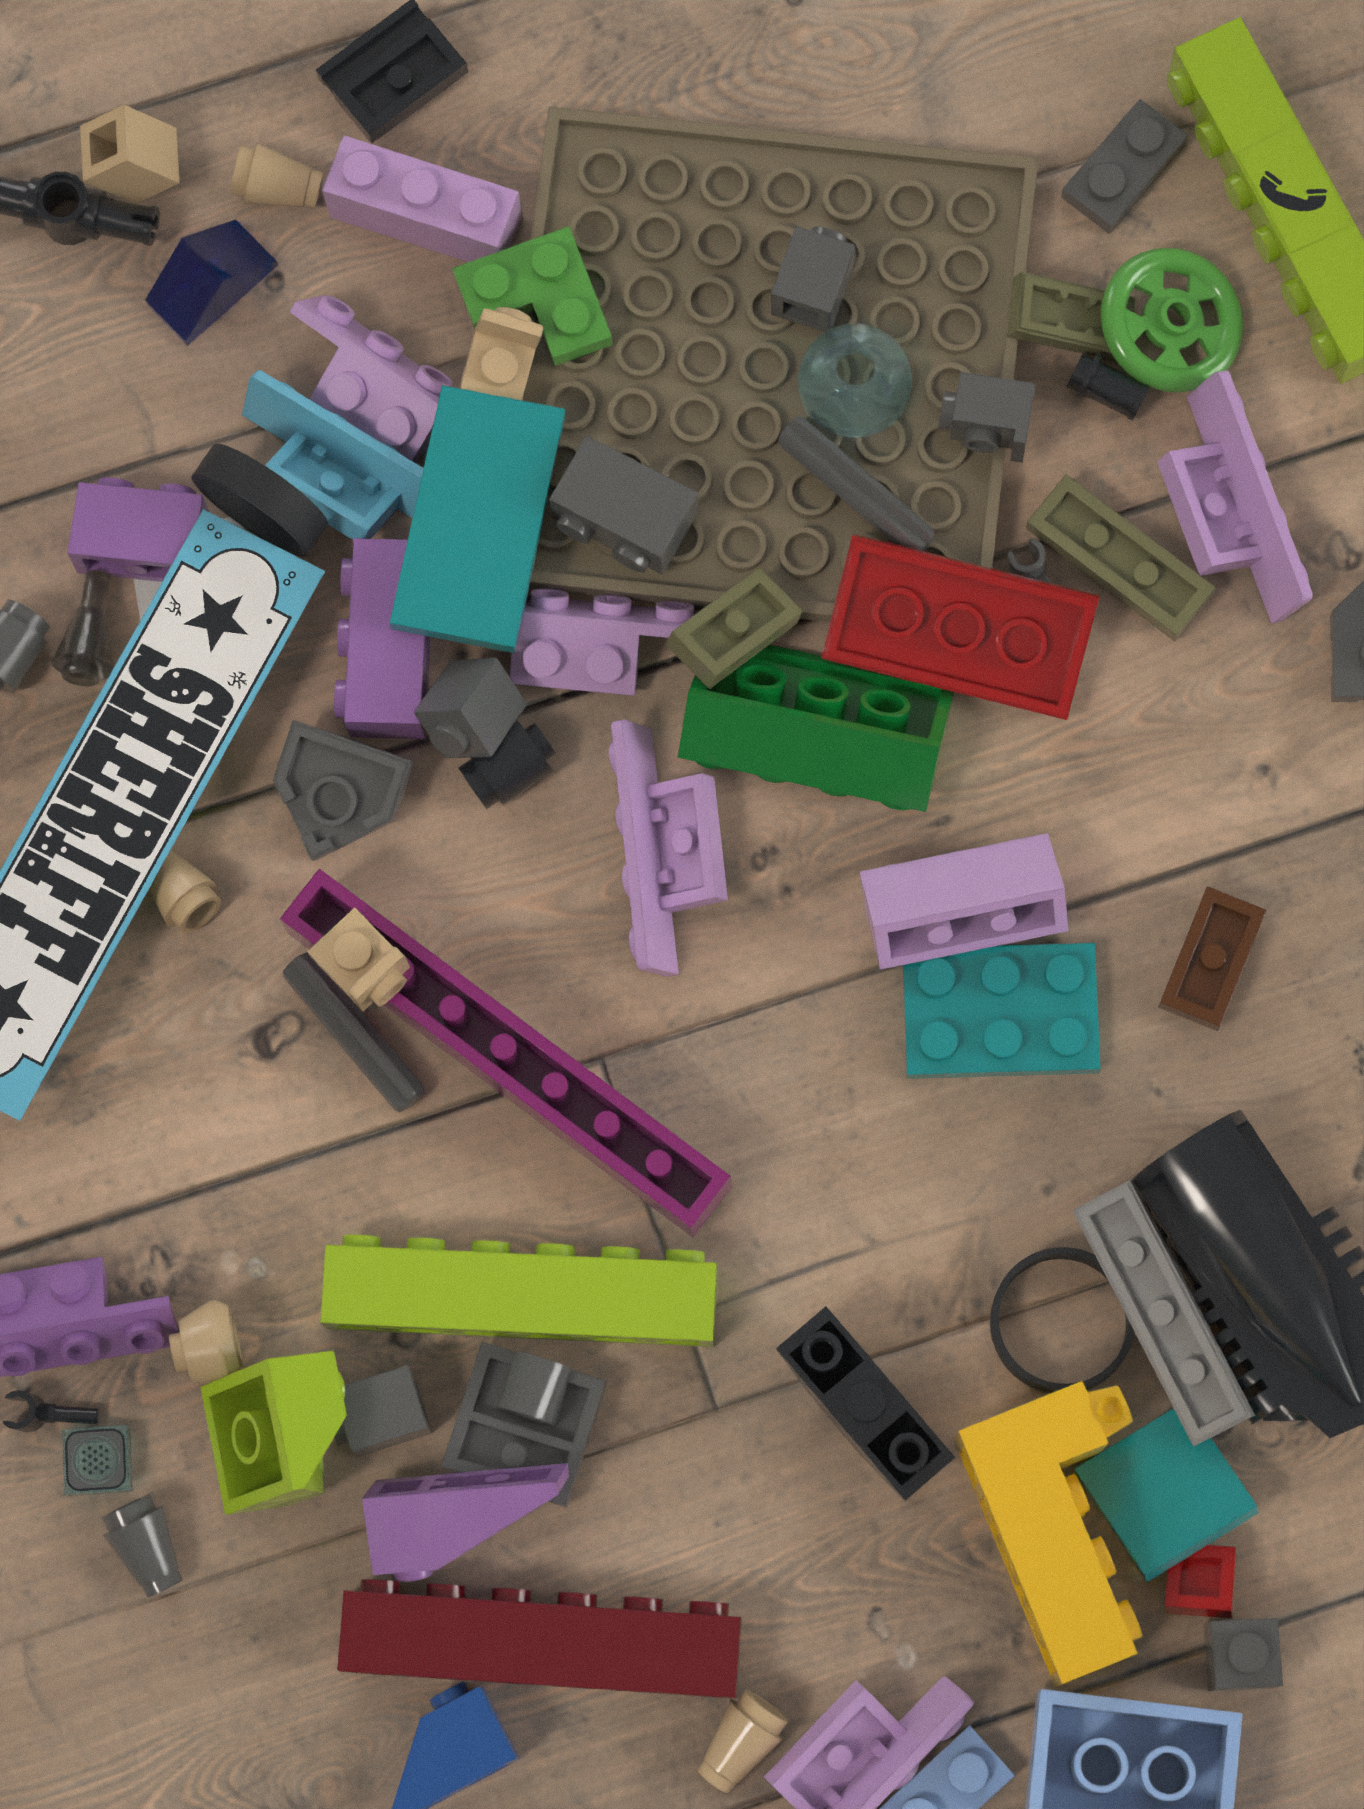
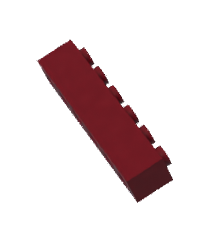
[337,1579,742,1699]

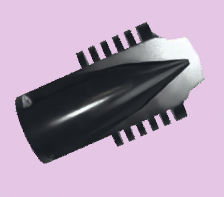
[1132,1110,1364,1439]

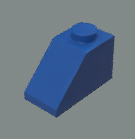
[392,1681,520,1809]

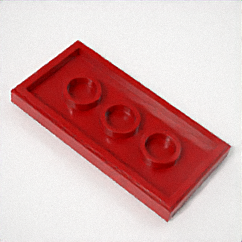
[821,534,1099,720]

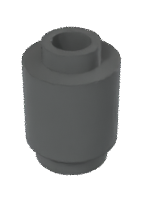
[0,599,50,693]

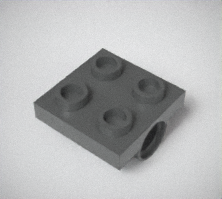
[441,1342,607,1508]

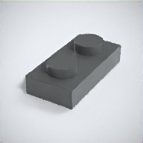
[1061,99,1188,234]

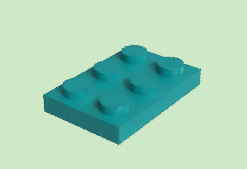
[903,943,1101,1079]

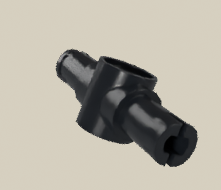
[0,172,160,246]

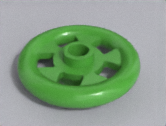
[1101,248,1244,393]

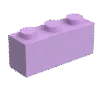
[322,135,523,262]
[860,833,1069,970]

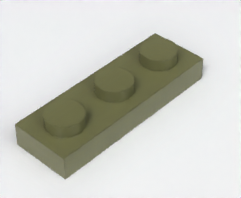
[1026,475,1216,642]

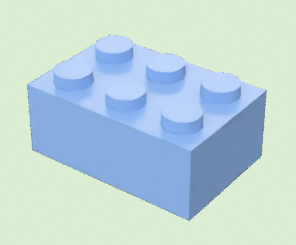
[1025,1689,1243,1809]

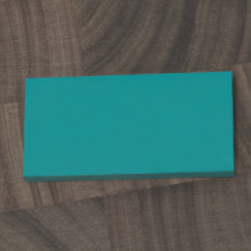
[389,385,566,653]

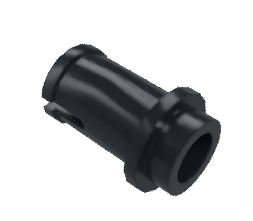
[1067,353,1150,421]

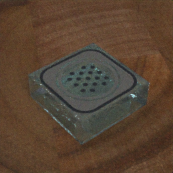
[62,1425,133,1496]

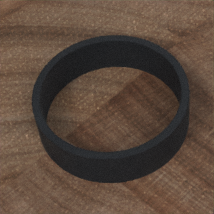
[191,444,328,557]
[990,1247,1135,1394]

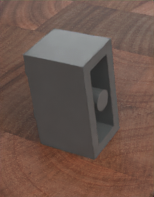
[549,435,699,575]

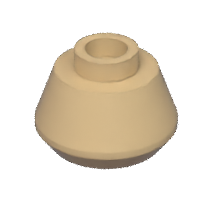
[169,1299,243,1384]

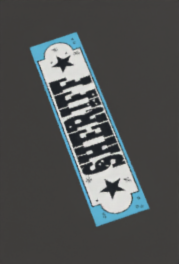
[0,509,325,1121]

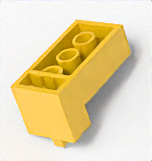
[954,1381,1142,1688]

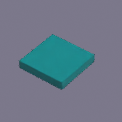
[1075,1408,1259,1582]

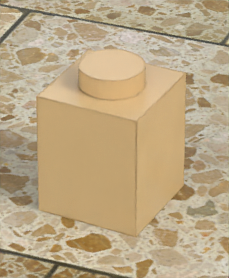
[80,104,180,204]

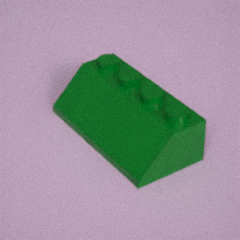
[677,645,954,812]

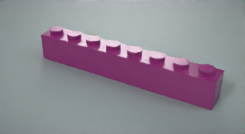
[280,869,732,1238]

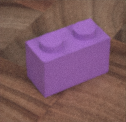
[67,477,209,582]

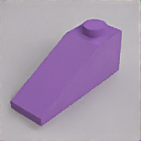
[362,1463,569,1582]

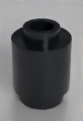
[458,720,556,809]

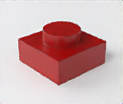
[1165,1545,1237,1619]

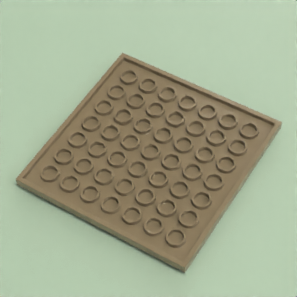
[522,106,1039,622]

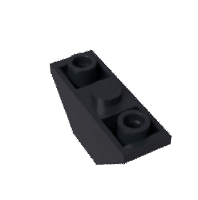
[776,1306,955,1501]

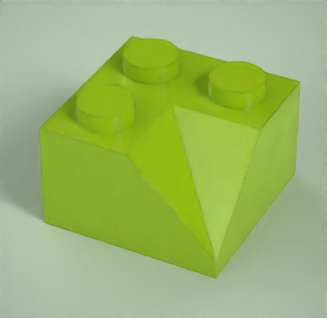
[200,1350,347,1516]

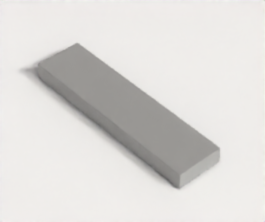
[1072,1180,1255,1446]

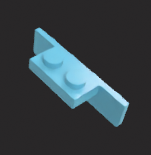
[242,370,424,540]

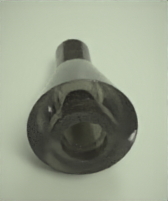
[51,570,113,686]

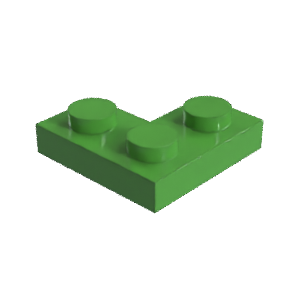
[452,226,613,366]

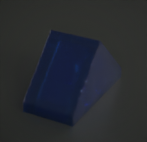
[145,219,278,346]

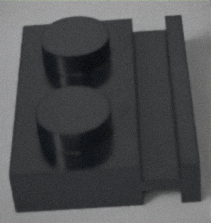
[316,0,468,144]

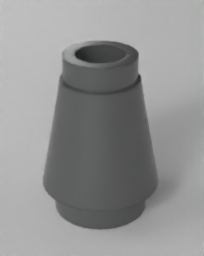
[102,1494,183,1598]

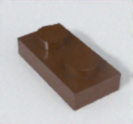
[1158,886,1267,1031]

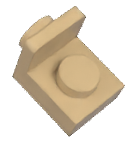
[459,307,544,400]
[307,908,410,1011]

